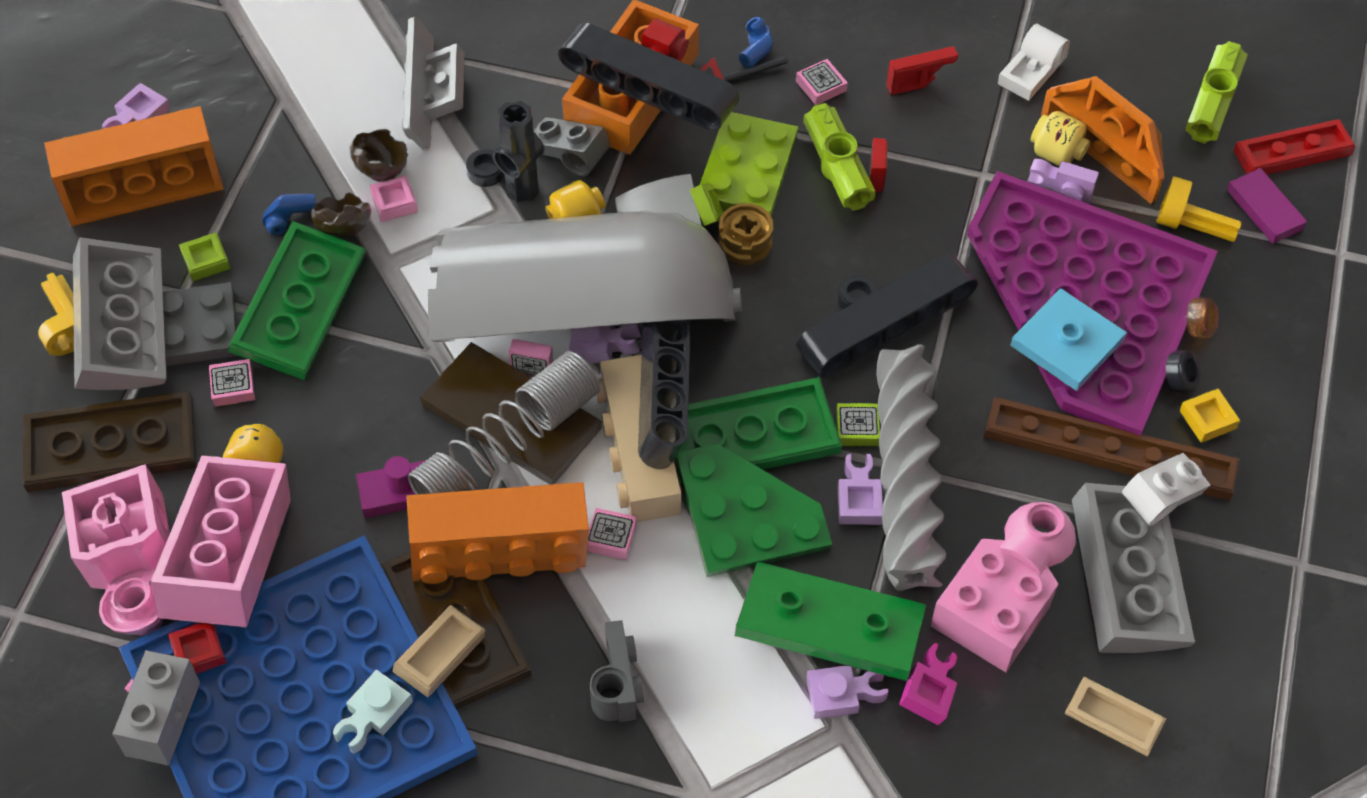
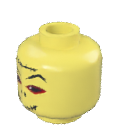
[1030,111,1090,166]

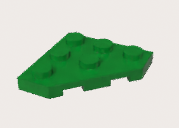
[675,443,832,577]

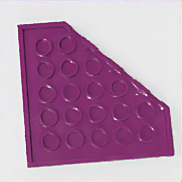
[967,171,1218,436]

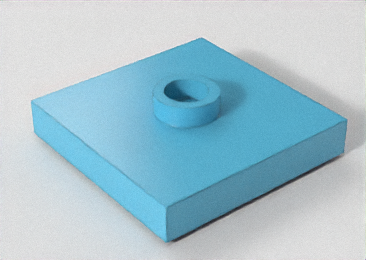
[1010,288,1127,391]

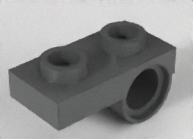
[534,117,610,177]
[590,620,644,722]

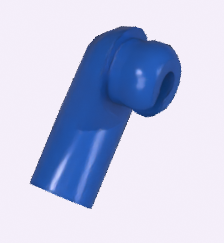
[738,17,773,68]
[263,193,316,235]

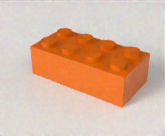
[562,0,699,155]
[44,106,224,227]
[406,482,589,584]

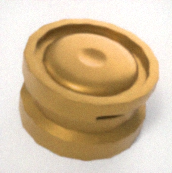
[719,203,773,265]

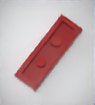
[1233,119,1356,175]

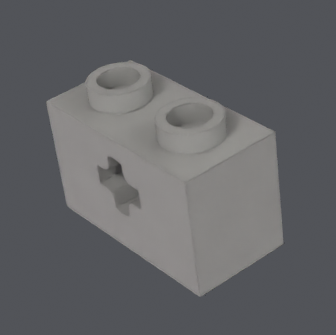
[113,650,200,765]

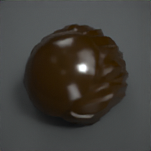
[350,129,409,182]
[311,192,372,237]

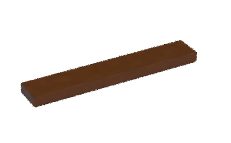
[984,397,1240,501]

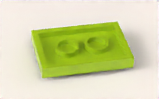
[700,112,798,217]

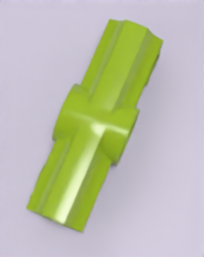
[1185,41,1248,144]
[803,103,875,211]

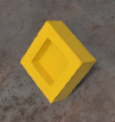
[1180,389,1240,443]

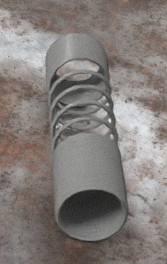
[408,351,600,495]

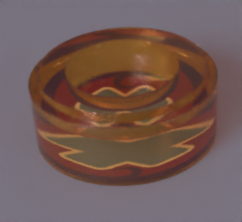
[1187,298,1218,338]

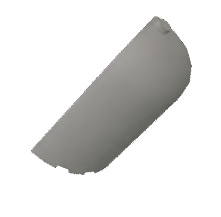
[428,210,742,342]

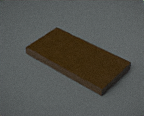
[420,342,602,485]
[23,391,197,492]
[380,552,532,710]

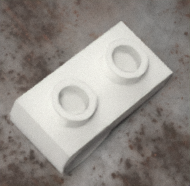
[998,23,1070,101]
[1122,453,1210,526]

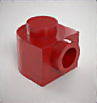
[641,18,689,61]

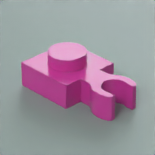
[899,643,957,726]

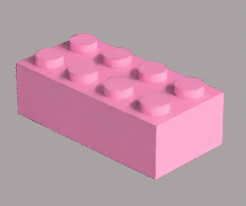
[151,456,291,627]

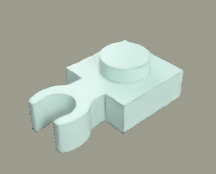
[333,670,413,754]

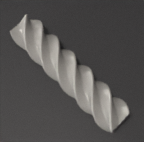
[876,345,946,591]

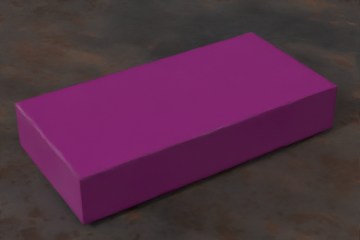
[1227,168,1307,244]

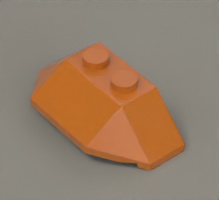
[1041,76,1164,204]

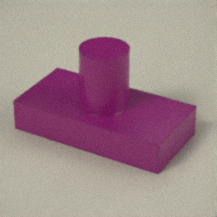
[356,456,426,518]

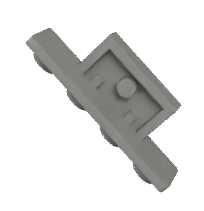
[401,16,464,150]

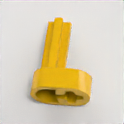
[1156,176,1241,242]
[38,273,74,356]

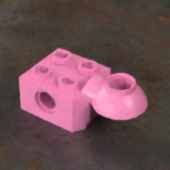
[62,464,170,636]
[931,502,1076,673]

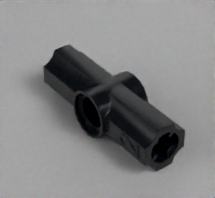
[493,101,545,202]

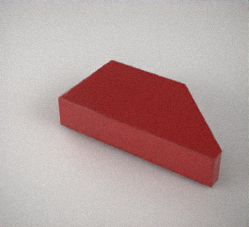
[886,46,959,95]

